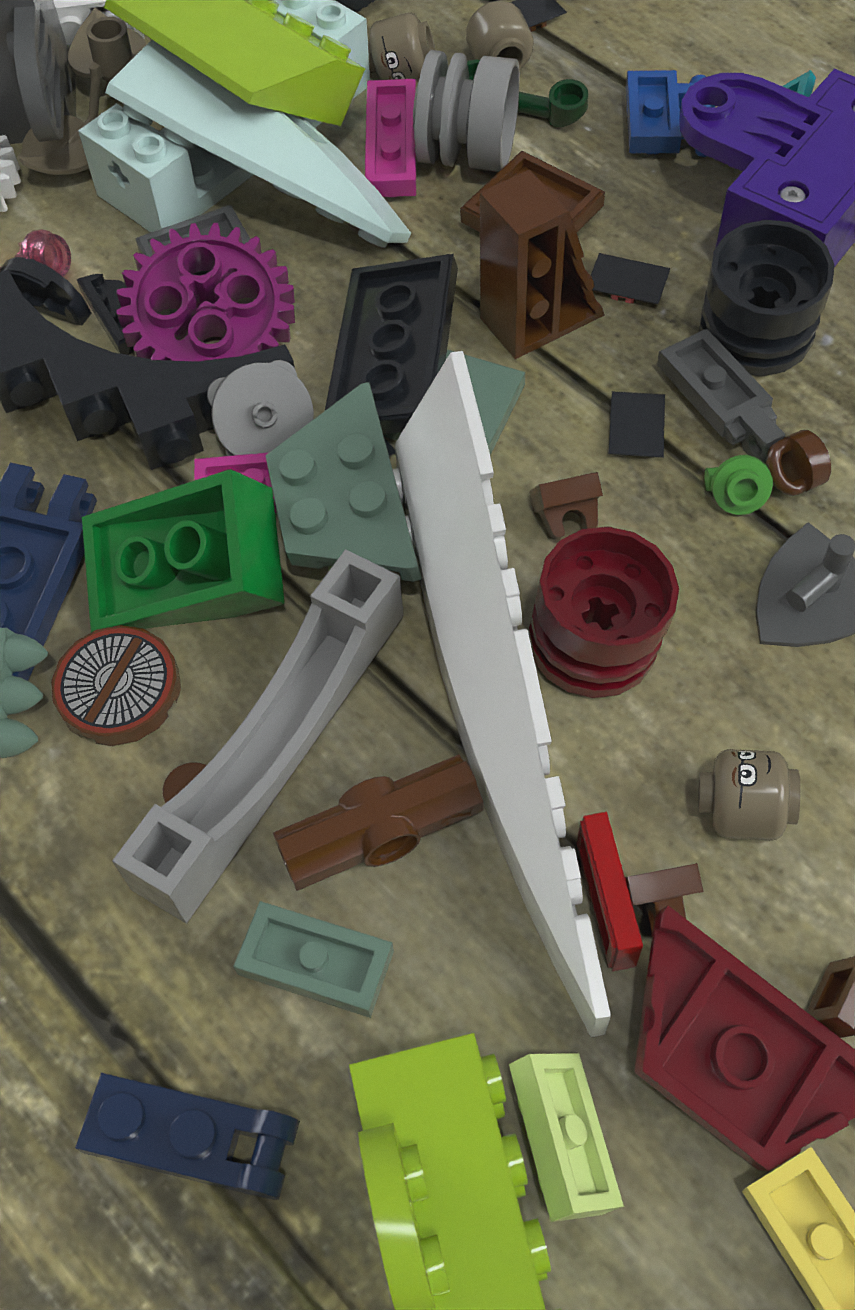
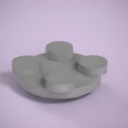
[207,360,314,456]

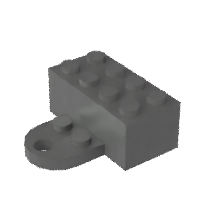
[0,0,76,144]

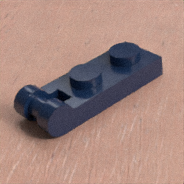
[75,1073,300,1200]

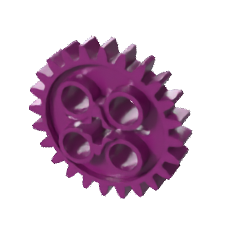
[116,223,295,361]

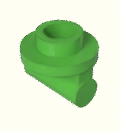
[704,455,773,515]

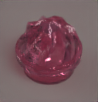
[15,229,71,277]

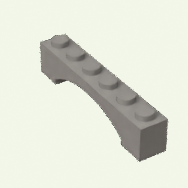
[112,549,404,924]

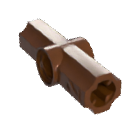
[273,754,484,891]

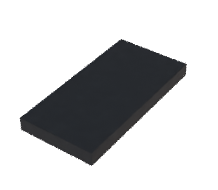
[325,254,458,434]

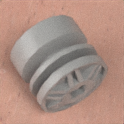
[413,50,520,172]

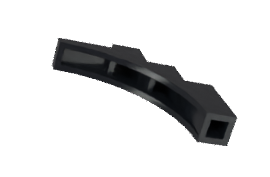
[0,269,295,470]

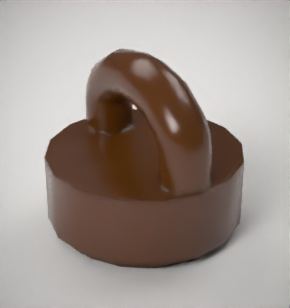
[766,430,831,496]

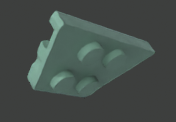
[265,382,422,582]

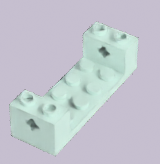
[78,0,370,232]

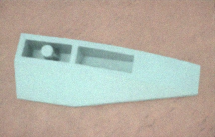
[105,40,411,248]

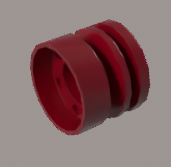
[528,526,679,698]

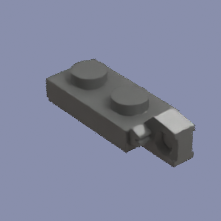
[657,329,785,464]

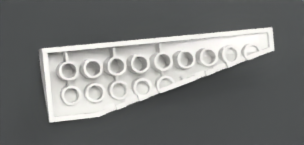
[393,351,611,1037]

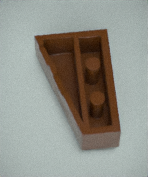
[480,170,605,359]

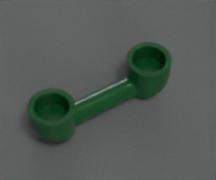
[467,59,588,127]

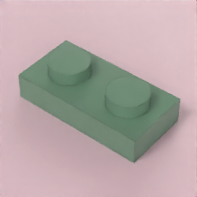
[233,901,394,1018]

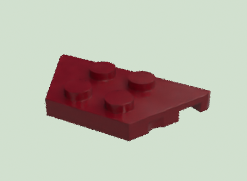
[634,905,855,1171]

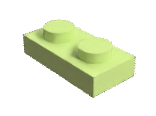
[509,1053,624,1222]

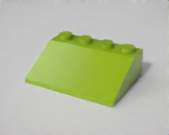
[104,0,365,126]

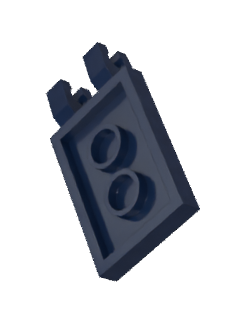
[0,462,97,681]

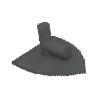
[756,522,855,647]

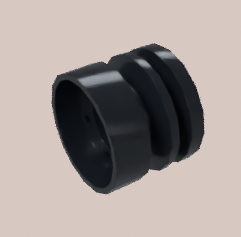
[699,220,835,376]

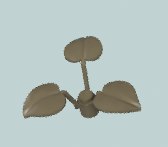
[18,8,146,175]

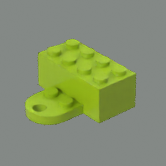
[349,1033,562,1310]

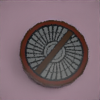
[51,625,181,746]

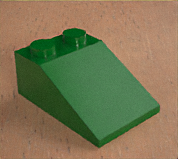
[82,469,285,633]

